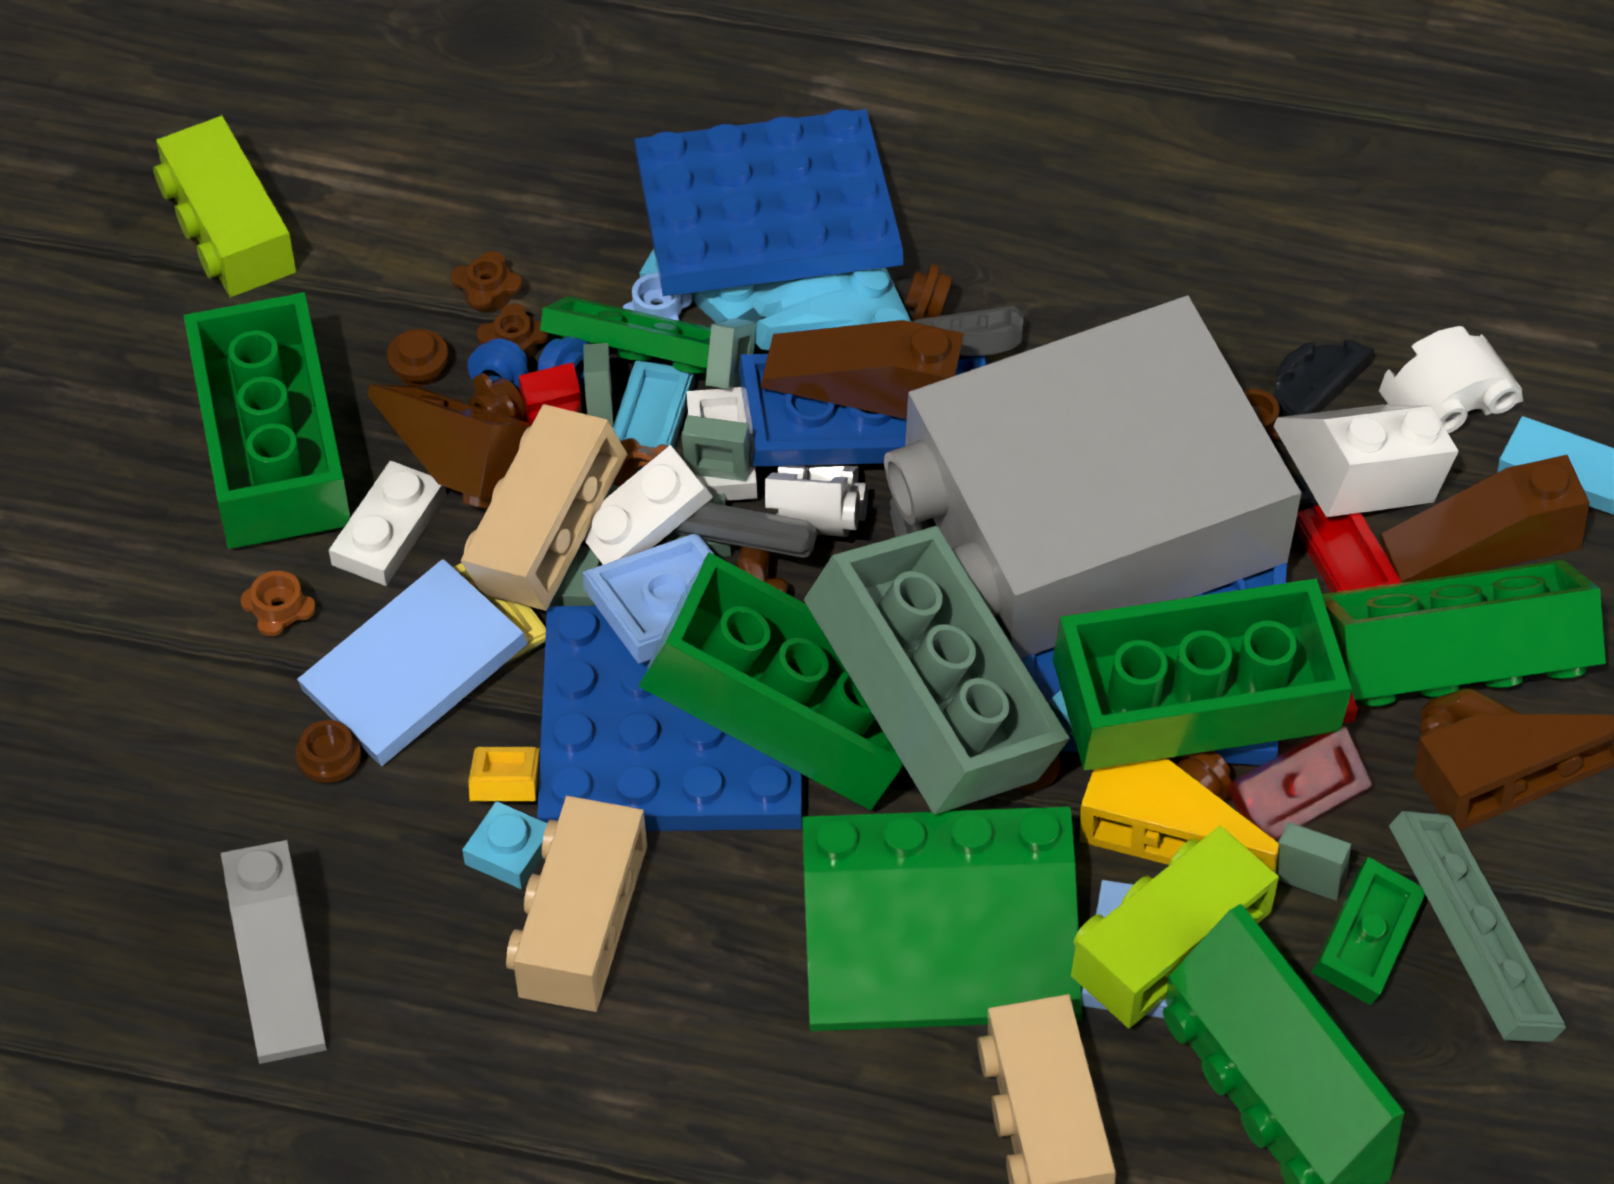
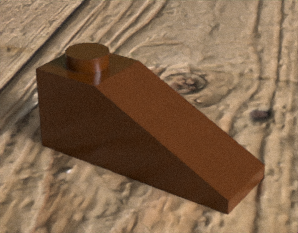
[761,320,964,419]
[367,384,532,508]
[1380,454,1590,583]
[1414,714,1614,831]

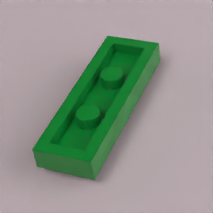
[540,296,711,373]

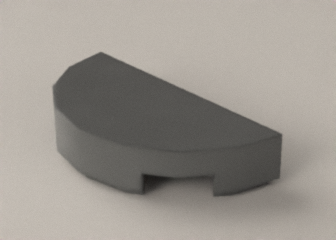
[914,305,1024,356]

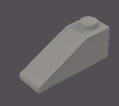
[221,840,327,1064]

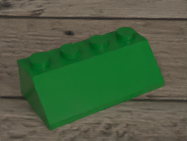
[1322,560,1606,706]
[1163,903,1404,1184]

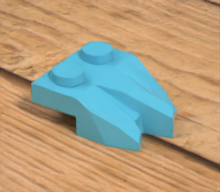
[751,267,911,350]

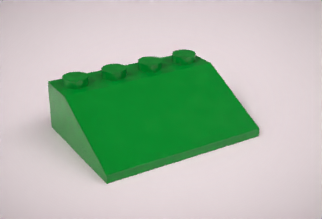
[802,806,1082,1031]

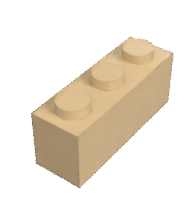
[460,404,627,611]
[506,796,647,1012]
[977,994,1116,1184]

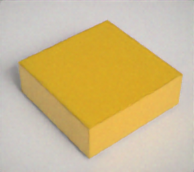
[468,747,540,801]

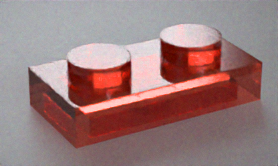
[1227,726,1372,840]

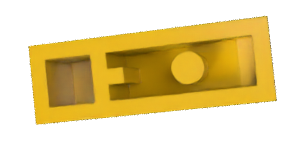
[1079,758,1279,873]

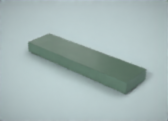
[1389,811,1566,1042]

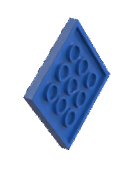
[634,109,903,296]
[537,606,802,831]

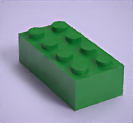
[183,292,350,549]
[638,552,903,811]
[1052,578,1352,771]

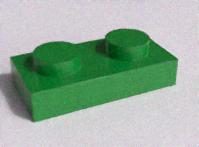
[1311,857,1425,1005]

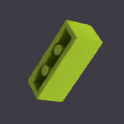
[153,116,296,298]
[1071,825,1279,1029]

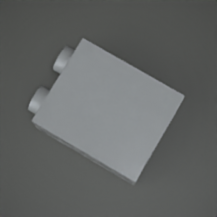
[884,295,1301,659]

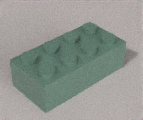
[804,526,1070,815]

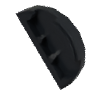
[1274,340,1374,417]

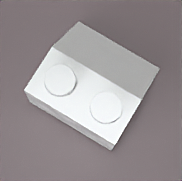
[1274,404,1459,517]

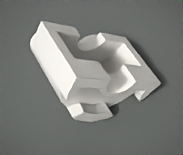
[1379,326,1523,433]
[765,464,868,537]

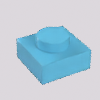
[463,801,547,890]

